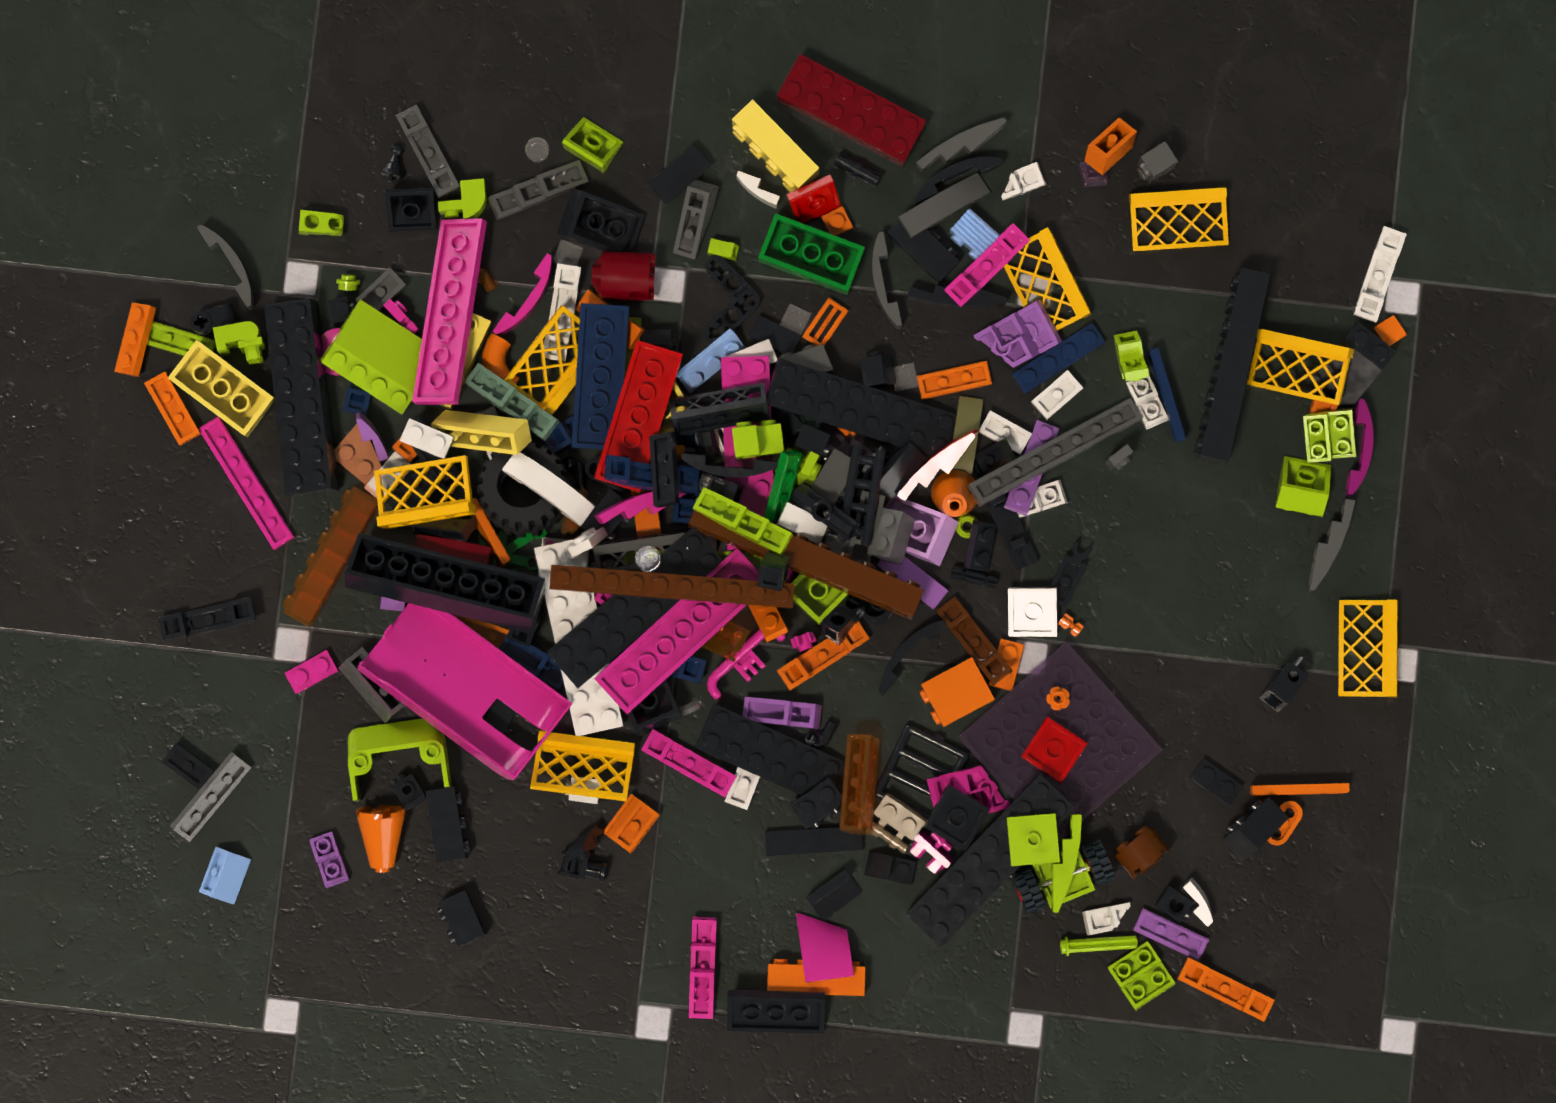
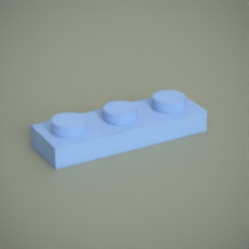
[677,329,745,394]

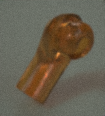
[477,268,497,293]

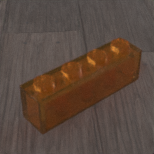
[839,734,880,835]

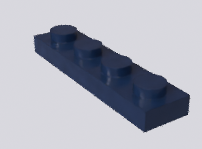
[1012,322,1105,395]

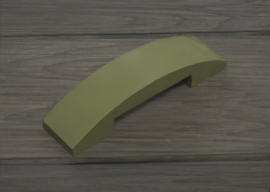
[951,396,983,476]

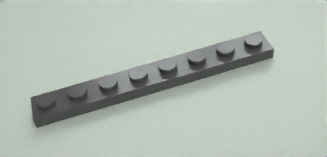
[967,398,1143,507]

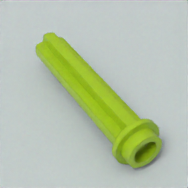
[1060,936,1138,956]

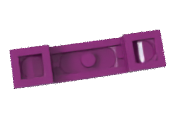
[1345,399,1374,497]

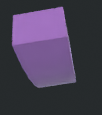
[743,697,822,729]

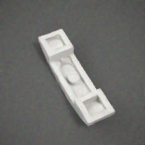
[1354,226,1407,323]
[544,263,581,362]
[502,453,595,527]

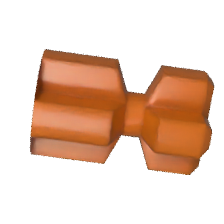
[1058,613,1084,637]

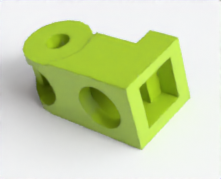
[299,210,344,236]

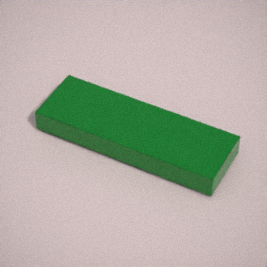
[764,450,802,522]

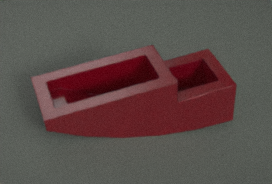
[414,534,492,565]

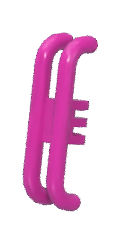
[707,629,786,700]

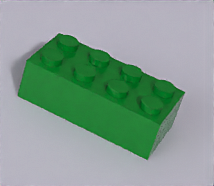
[758,213,865,295]

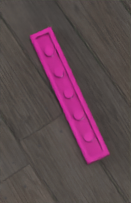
[198,416,295,550]

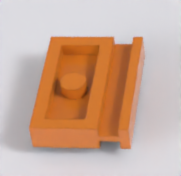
[604,794,660,854]

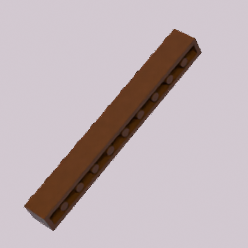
[688,510,924,620]
[549,565,794,609]

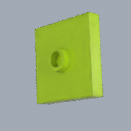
[1007,813,1060,866]

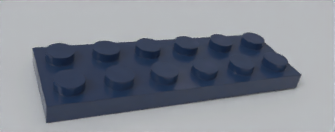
[571,303,629,449]

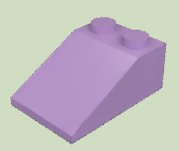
[884,496,959,566]

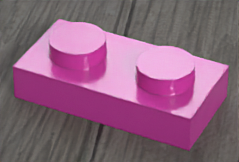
[285,650,339,694]

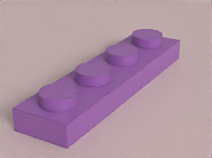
[1004,420,1059,516]

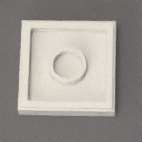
[1008,588,1058,636]

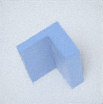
[199,847,251,904]

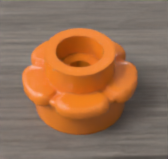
[1046,687,1070,711]

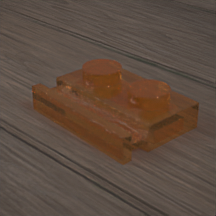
[702,621,750,662]

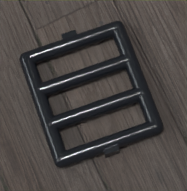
[873,724,970,819]

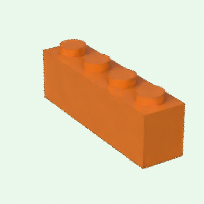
[767,959,865,996]

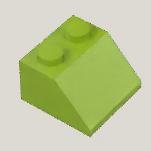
[1276,456,1331,517]

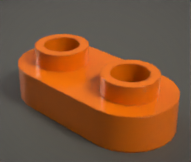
[1267,801,1303,846]

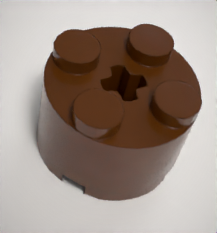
[1115,825,1171,880]

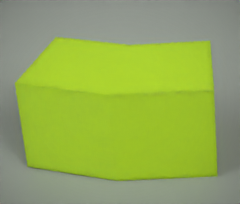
[707,238,739,261]

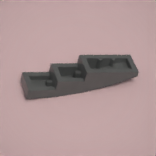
[916,118,1007,173]
[488,160,589,220]
[898,172,990,238]
[1307,499,1355,592]

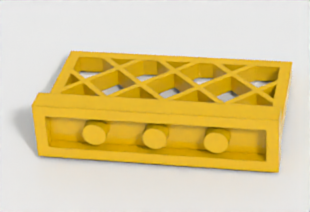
[1129,187,1229,251]
[1004,227,1092,331]
[504,305,580,415]
[1247,328,1355,405]
[374,455,477,529]
[1338,600,1398,697]
[530,731,635,802]

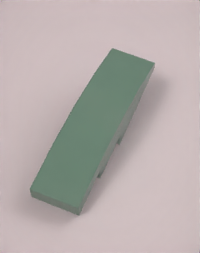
[464,363,559,441]

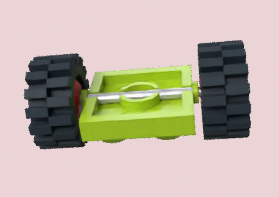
[1012,839,1116,915]

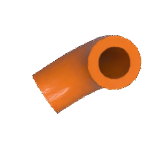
[482,333,520,385]

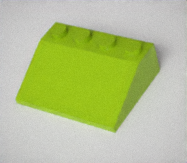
[321,299,422,414]

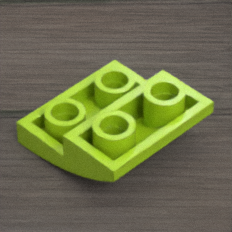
[1303,408,1357,463]
[1107,941,1175,1011]

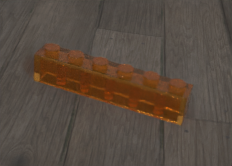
[282,486,378,628]

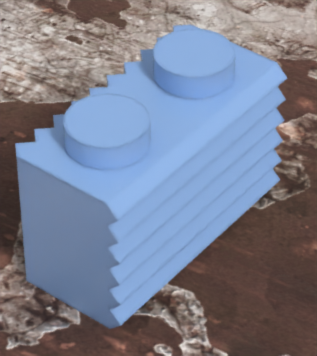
[950,208,1000,260]

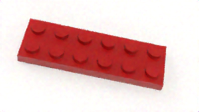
[594,340,683,493]

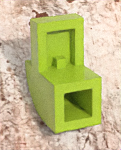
[438,178,487,219]
[1114,331,1149,381]
[773,447,822,487]

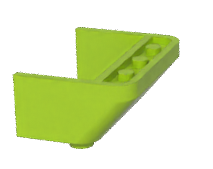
[348,718,452,801]

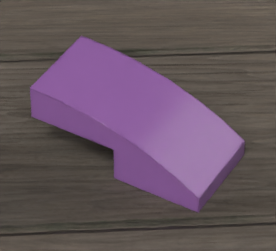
[355,412,388,461]

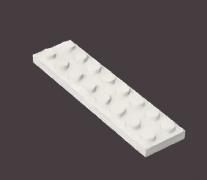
[534,539,623,736]

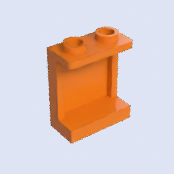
[919,657,995,728]

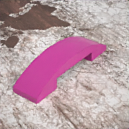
[944,223,1030,307]
[493,253,553,337]
[641,729,737,797]

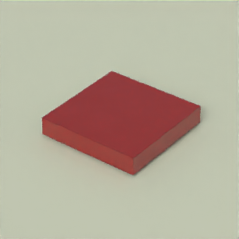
[786,175,841,224]
[1021,716,1088,784]

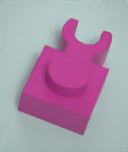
[383,299,419,334]
[790,632,816,652]

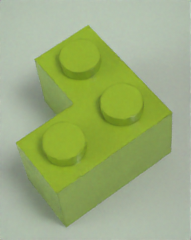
[732,420,784,460]

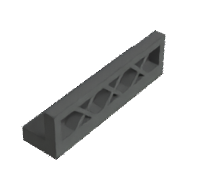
[591,530,687,571]

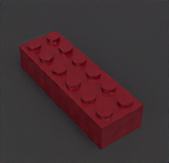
[777,54,926,167]

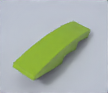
[693,487,793,555]
[1051,813,1082,913]

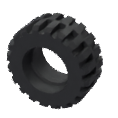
[477,442,571,538]

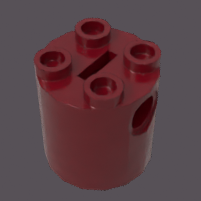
[592,251,655,301]

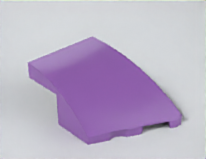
[973,300,1062,368]

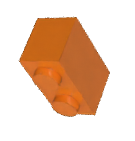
[1084,118,1137,175]

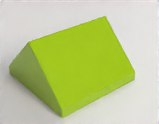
[562,117,623,173]

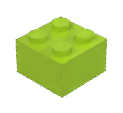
[791,574,849,625]

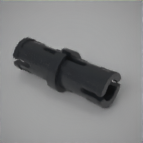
[834,151,883,188]

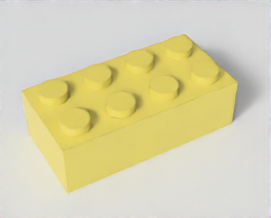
[732,99,819,192]
[168,340,275,438]

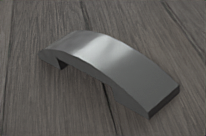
[395,104,460,198]
[197,225,254,310]
[872,232,902,329]

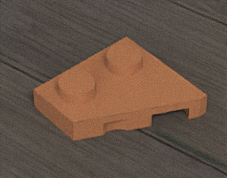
[335,424,382,485]

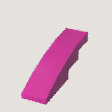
[594,491,686,524]
[689,917,717,1019]

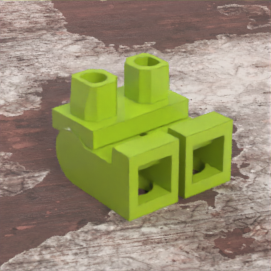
[213,321,266,365]

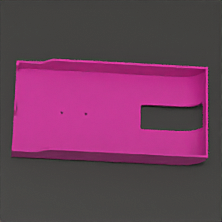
[357,603,572,780]

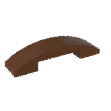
[936,596,1013,685]

